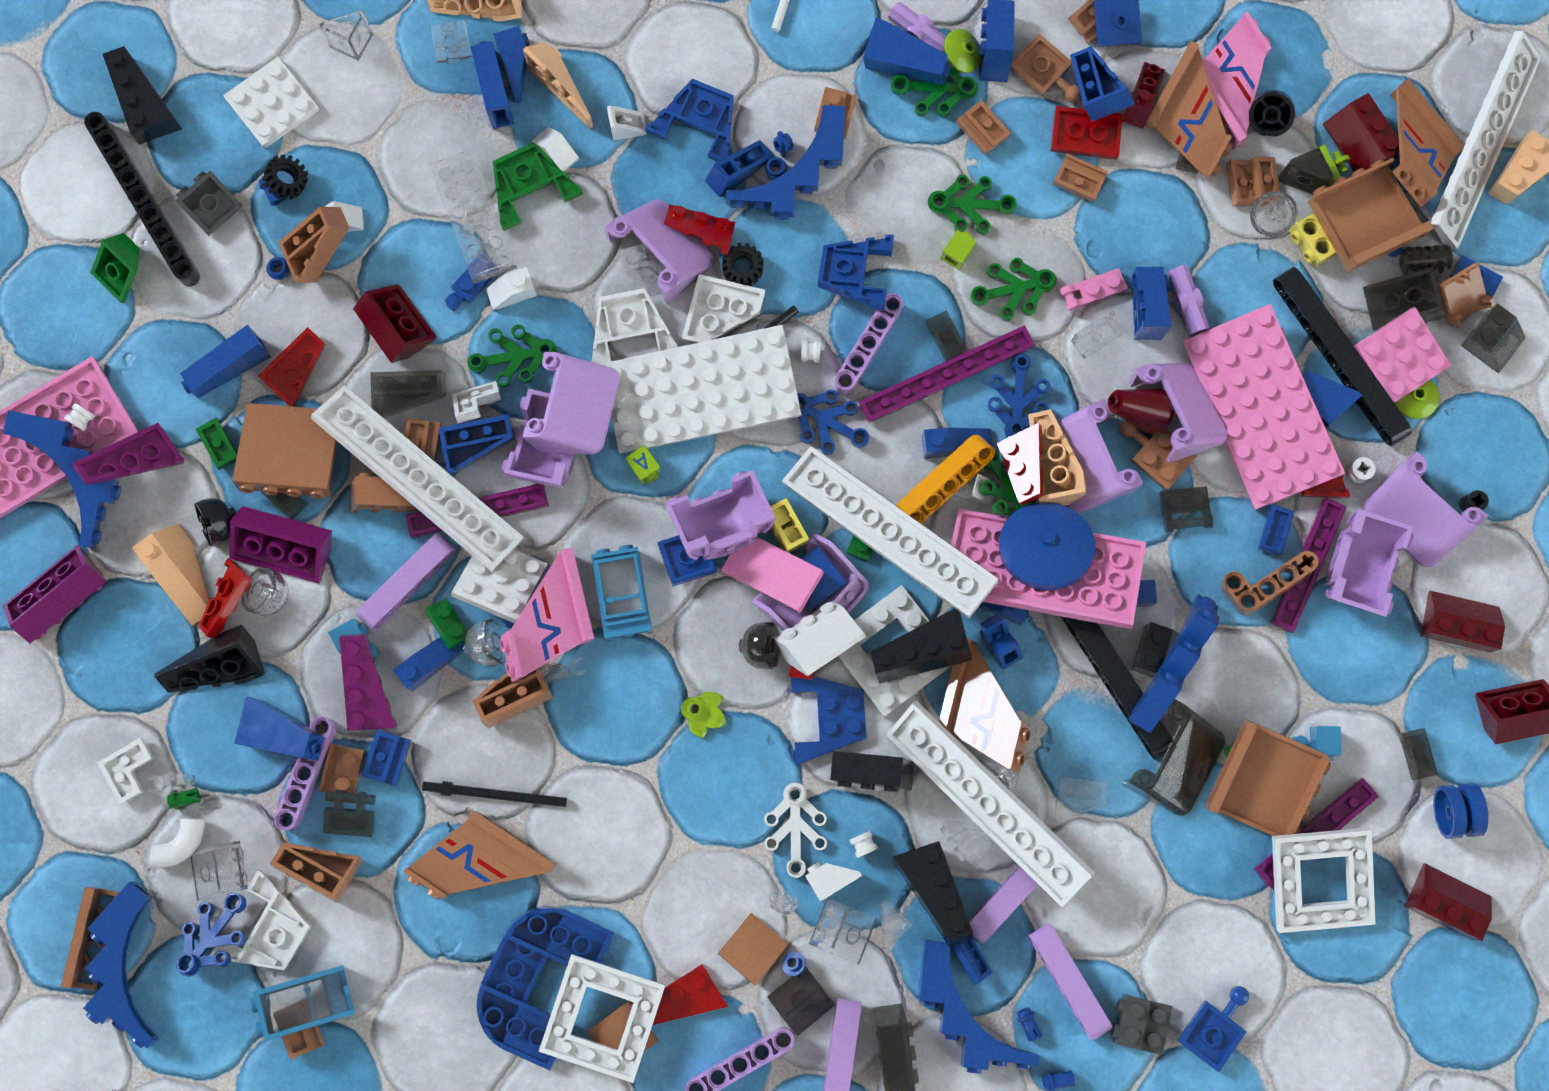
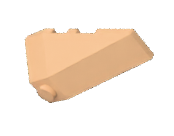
[1028,410,1086,506]
[132,524,210,627]

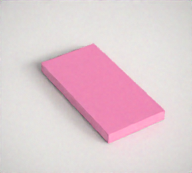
[721,537,824,613]

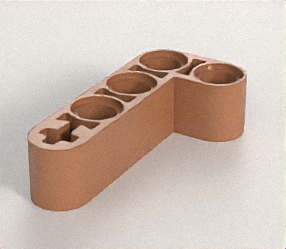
[1221,551,1319,616]

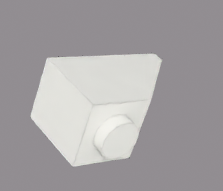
[486,267,537,311]
[805,862,862,901]

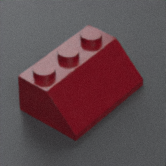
[1322,93,1400,172]
[353,284,437,363]
[1421,591,1505,653]
[1475,679,1549,745]
[1405,863,1492,941]

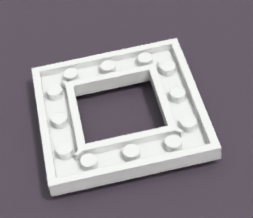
[837,585,952,717]
[1272,828,1376,933]
[539,954,665,1083]

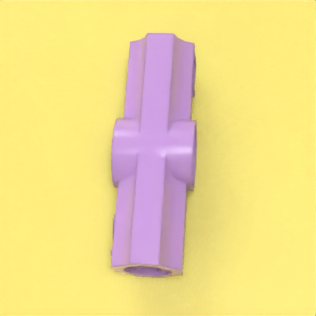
[888,1,946,53]
[1167,265,1210,336]

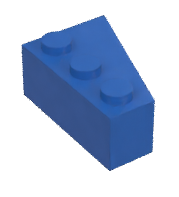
[980,0,1015,83]
[1070,46,1135,122]
[1131,267,1171,340]
[438,414,515,476]

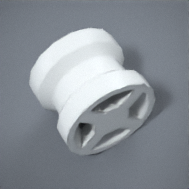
[801,339,821,363]
[64,403,95,431]
[1347,457,1376,484]
[849,830,878,858]

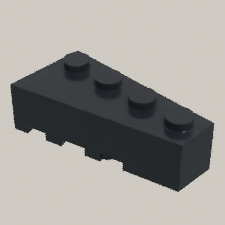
[103,46,182,144]
[871,608,972,684]
[893,841,973,948]

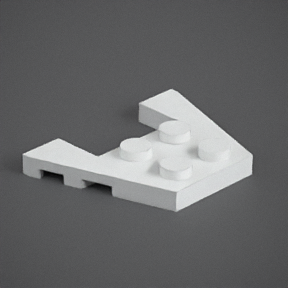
[591,288,678,365]
[209,870,311,971]

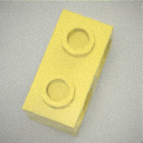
[1289,213,1337,268]
[770,498,809,553]

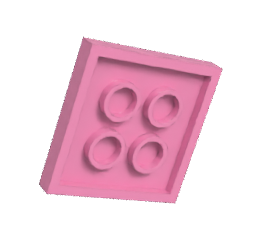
[1354,307,1451,403]

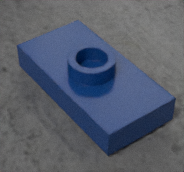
[1450,255,1503,297]
[1257,504,1295,556]
[952,940,992,985]

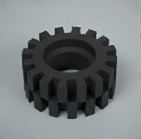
[263,154,308,200]
[722,243,763,286]

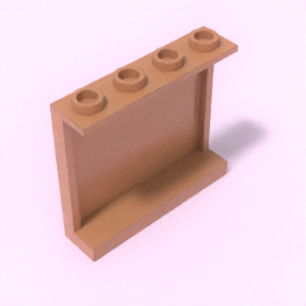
[1308,158,1434,272]
[232,403,337,499]
[1205,718,1331,836]

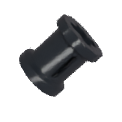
[1459,490,1489,512]

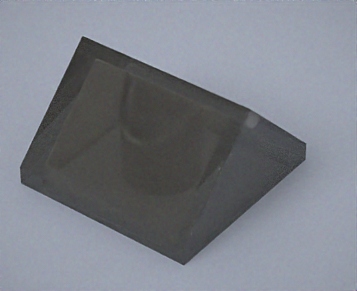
[1278,148,1334,195]
[767,967,835,1036]

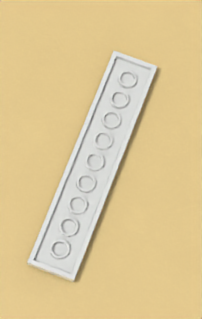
[1431,31,1541,249]
[311,385,524,572]
[782,446,998,618]
[886,701,1095,907]

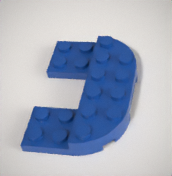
[476,906,614,1070]

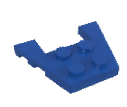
[646,79,734,162]
[818,234,894,311]
[791,676,866,765]

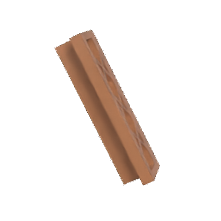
[61,887,120,991]

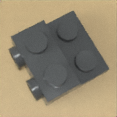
[175,171,243,236]
[1111,994,1173,1055]

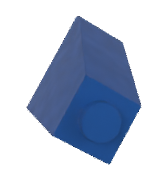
[1302,370,1362,428]

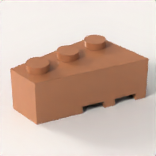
[278,206,350,283]
[350,473,419,513]
[473,668,553,729]
[270,842,363,903]

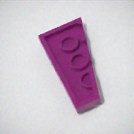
[72,423,184,486]
[339,634,397,731]

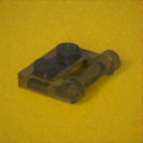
[1159,486,1213,532]

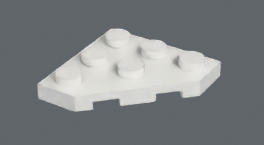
[682,274,766,344]

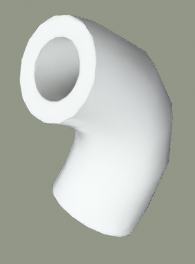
[150,819,206,868]

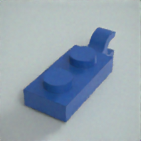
[445,254,500,312]

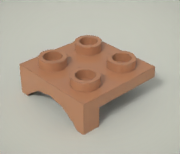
[1438,263,1495,328]

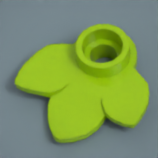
[681,692,726,738]

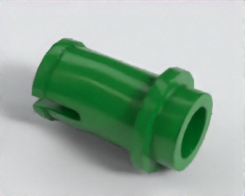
[167,787,201,810]

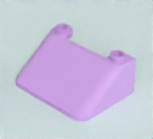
[605,199,714,304]
[522,352,620,454]
[1129,363,1227,464]
[1058,399,1143,513]
[1363,451,1488,567]
[751,533,869,631]

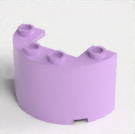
[502,389,576,489]
[665,470,776,560]
[1325,508,1414,617]

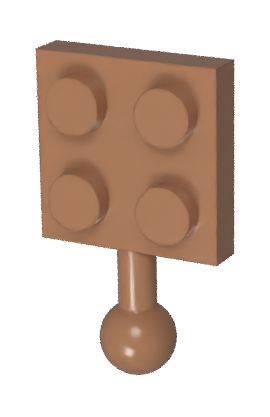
[1010,34,1082,103]
[1119,420,1197,491]

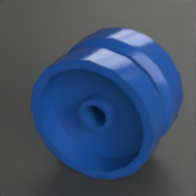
[1433,783,1488,839]

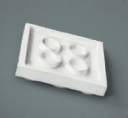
[223,57,319,149]
[451,549,548,623]

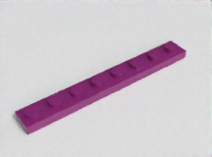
[859,325,1035,423]

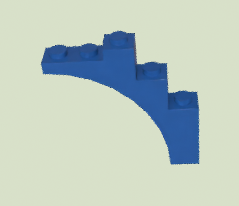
[726,105,846,220]
[3,410,121,548]
[1129,594,1220,733]
[83,882,159,1048]
[918,940,1039,1074]

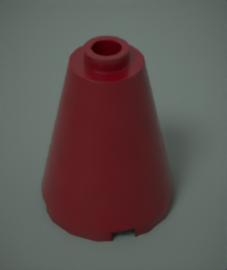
[1108,389,1174,435]

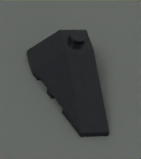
[154,624,265,693]

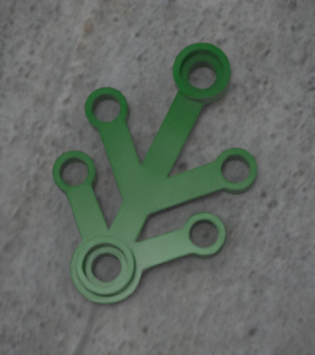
[891,62,978,117]
[928,175,1017,235]
[970,258,1057,321]
[467,324,557,388]
[979,451,1036,517]

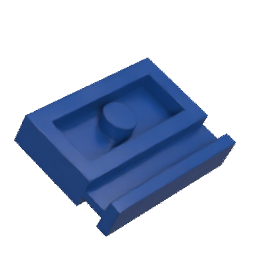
[362,730,412,786]

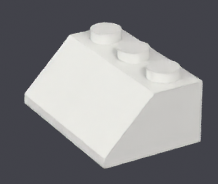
[775,601,866,676]

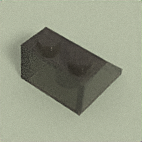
[1461,303,1526,373]

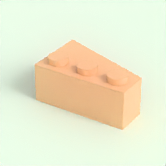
[1488,130,1549,205]

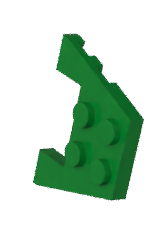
[493,142,583,231]

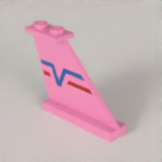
[1203,12,1272,150]
[500,547,594,682]

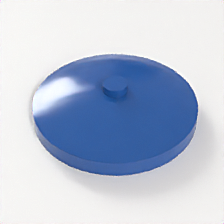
[999,502,1095,590]

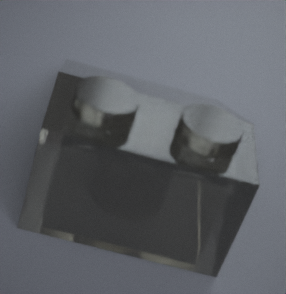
[1363,267,1447,331]

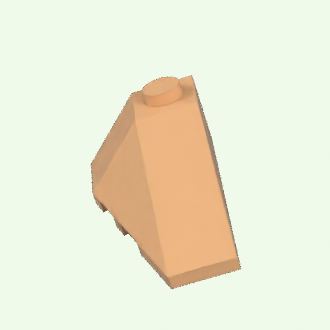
[427,0,522,22]
[523,42,593,129]

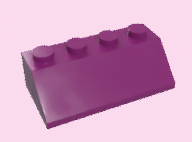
[229,506,332,583]
[3,545,106,644]

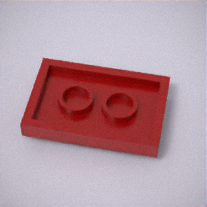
[1050,106,1123,160]

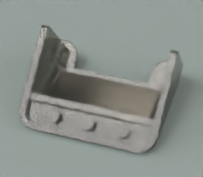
[1122,699,1225,816]

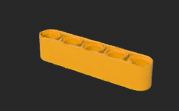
[896,435,995,524]

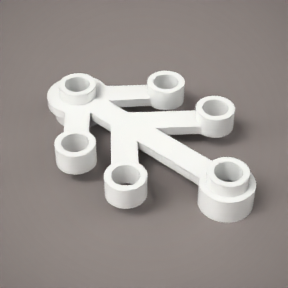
[764,783,827,878]

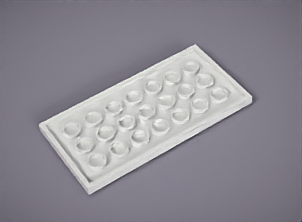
[601,325,802,455]

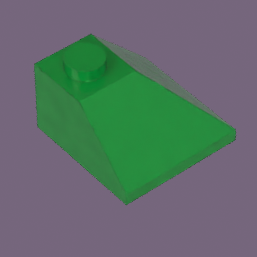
[90,233,140,303]

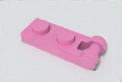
[1060,268,1128,311]

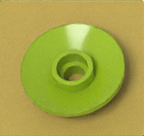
[944,29,981,73]
[1395,380,1439,419]

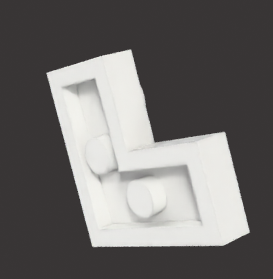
[452,381,501,424]
[97,738,154,805]

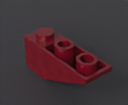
[1122,62,1165,129]

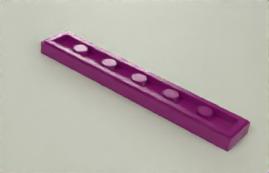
[406,484,549,538]
[1270,497,1347,633]
[1254,778,1379,888]

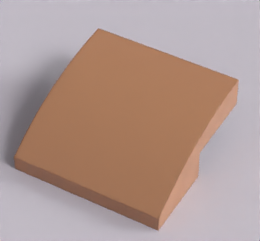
[1226,157,1281,206]
[718,913,789,986]
[587,1001,659,1051]

